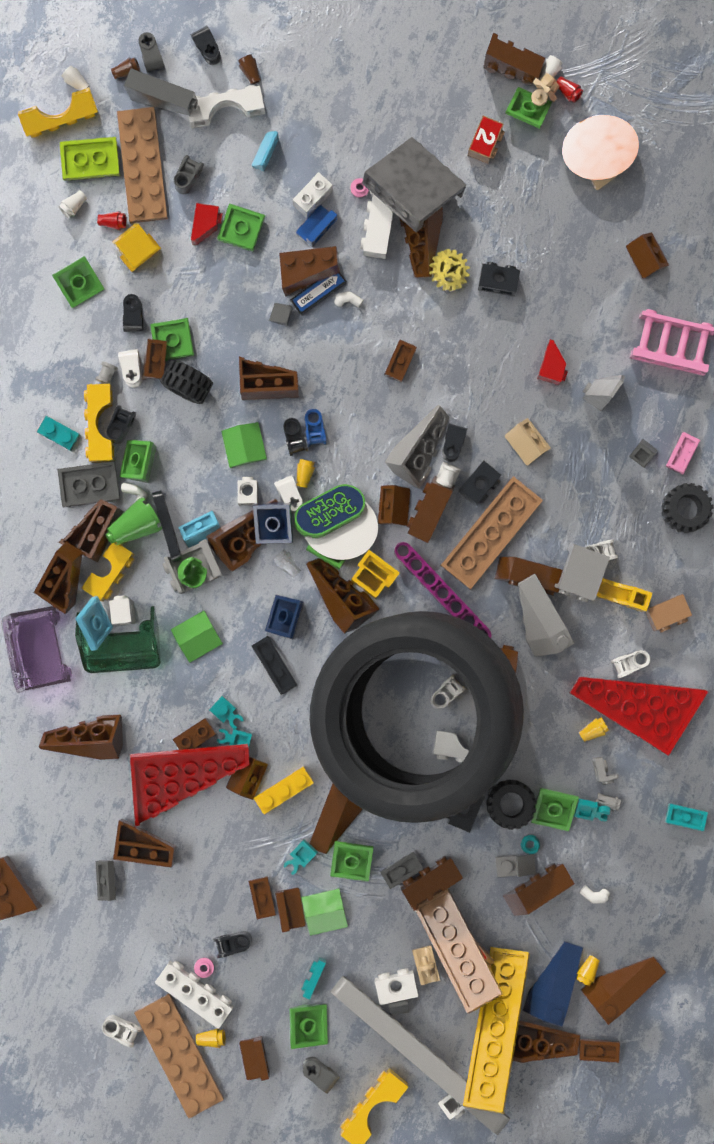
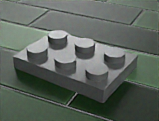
[57,461,120,508]

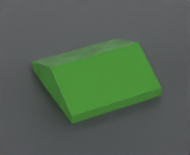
[505,87,552,129]
[52,256,104,308]
[221,422,267,468]
[171,611,223,663]
[531,788,579,831]
[330,841,374,881]
[301,888,348,936]
[289,1004,328,1049]

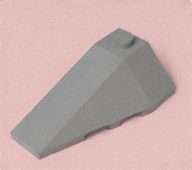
[582,375,625,411]
[385,405,449,489]
[518,574,575,656]

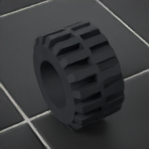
[160,360,213,404]
[661,483,714,533]
[486,779,537,830]

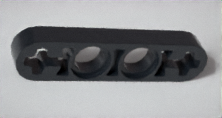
[152,490,183,563]

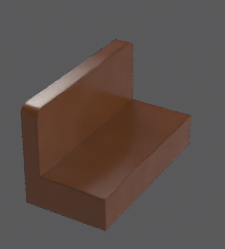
[626,232,669,278]
[142,339,167,380]
[378,485,410,526]
[226,756,268,800]
[275,887,306,933]
[239,1036,270,1081]

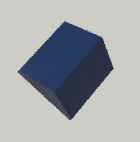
[253,502,293,544]
[265,595,304,640]

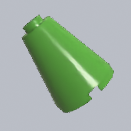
[106,497,162,545]

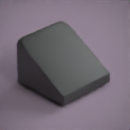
[269,303,293,326]
[629,439,658,468]
[388,999,409,1016]

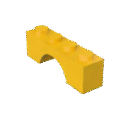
[18,87,98,138]
[84,384,115,463]
[596,578,653,612]
[340,1068,408,1144]

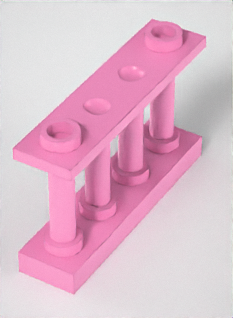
[630,309,714,376]

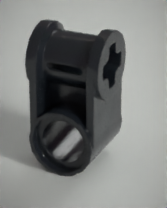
[190,25,221,65]
[123,294,143,332]
[106,405,136,444]
[283,418,308,456]
[442,423,468,462]
[213,931,252,958]

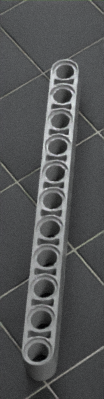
[330,976,510,1135]

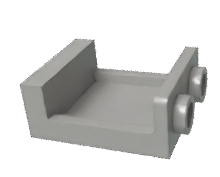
[163,539,223,594]
[554,543,610,602]

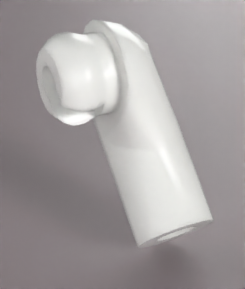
[334,291,364,308]
[121,483,148,504]
[579,885,610,904]

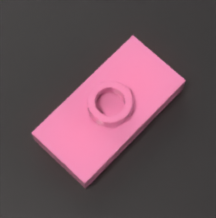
[665,432,700,475]

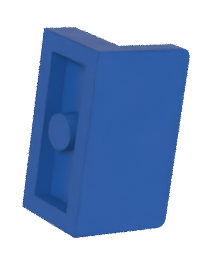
[296,205,337,248]

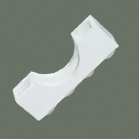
[189,85,265,129]
[433,731,512,766]

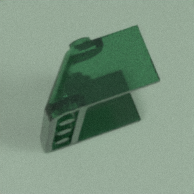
[75,606,161,673]

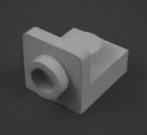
[592,757,618,785]

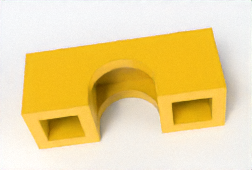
[81,543,135,602]
[254,766,314,814]

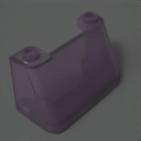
[2,606,72,693]

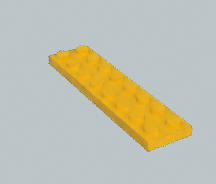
[463,947,530,1114]

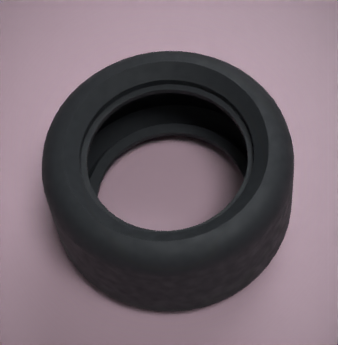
[309,611,524,823]

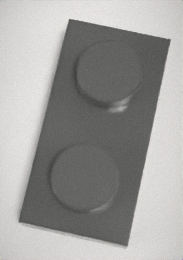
[380,852,424,889]
[95,860,116,901]

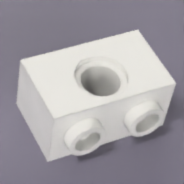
[293,172,333,219]
[109,596,136,626]
[375,968,418,1005]

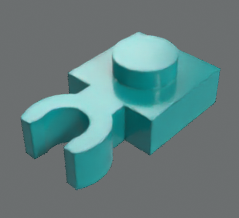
[209,696,244,729]
[216,729,253,749]
[574,799,610,822]
[283,839,318,875]

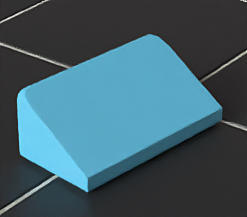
[252,131,279,172]
[178,510,221,548]

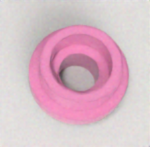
[350,178,369,198]
[194,958,214,978]

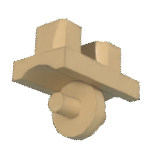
[531,73,560,106]
[412,945,440,985]

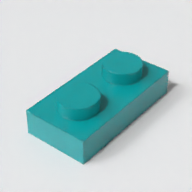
[37,416,80,451]
[665,803,708,831]
[301,957,326,1000]

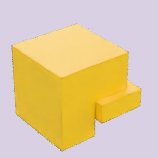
[112,223,161,272]
[351,550,400,599]

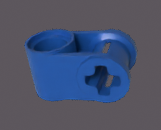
[305,409,327,447]

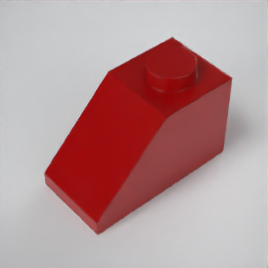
[191,203,223,246]
[537,339,568,385]

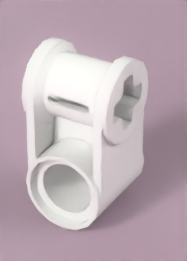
[118,349,142,388]
[436,462,461,488]
[274,475,303,514]
[585,539,618,560]
[611,650,650,679]
[430,674,466,709]
[102,1015,142,1047]

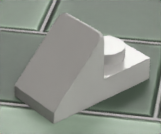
[495,854,536,877]

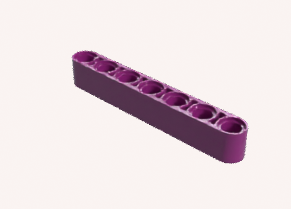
[394,542,492,638]

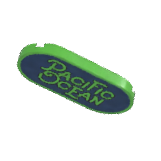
[294,484,365,538]

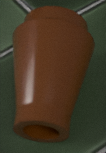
[238,54,261,85]
[111,57,141,79]

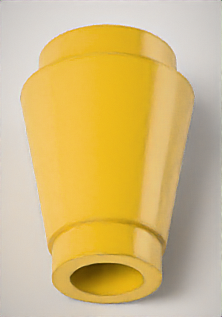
[296,459,316,488]
[579,717,609,742]
[576,955,600,987]
[196,1028,226,1048]

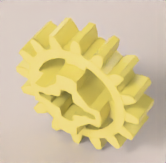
[429,249,470,291]

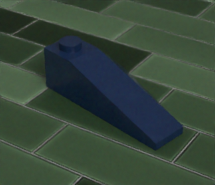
[523,941,583,1027]

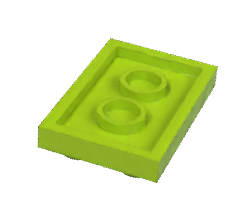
[59,137,120,181]

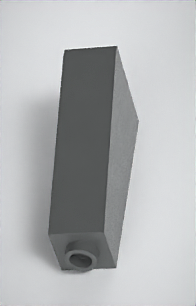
[124,69,198,116]

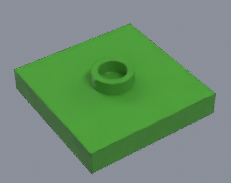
[217,203,265,252]
[150,318,194,361]

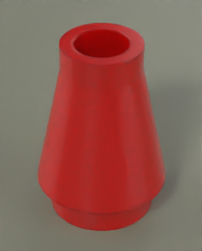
[556,76,583,103]
[97,211,127,230]

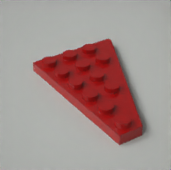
[569,677,708,756]
[130,744,249,826]

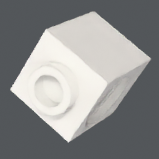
[238,477,258,506]

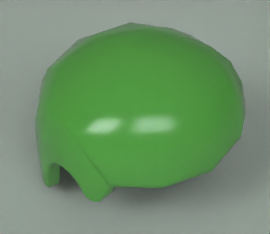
[178,557,207,589]

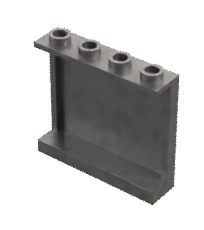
[362,137,466,232]

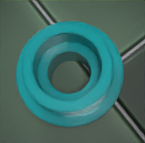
[521,835,540,854]

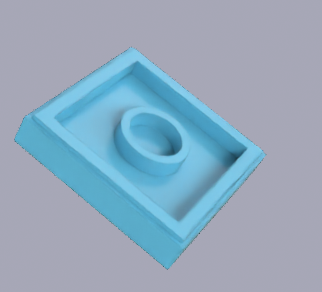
[75,596,113,651]

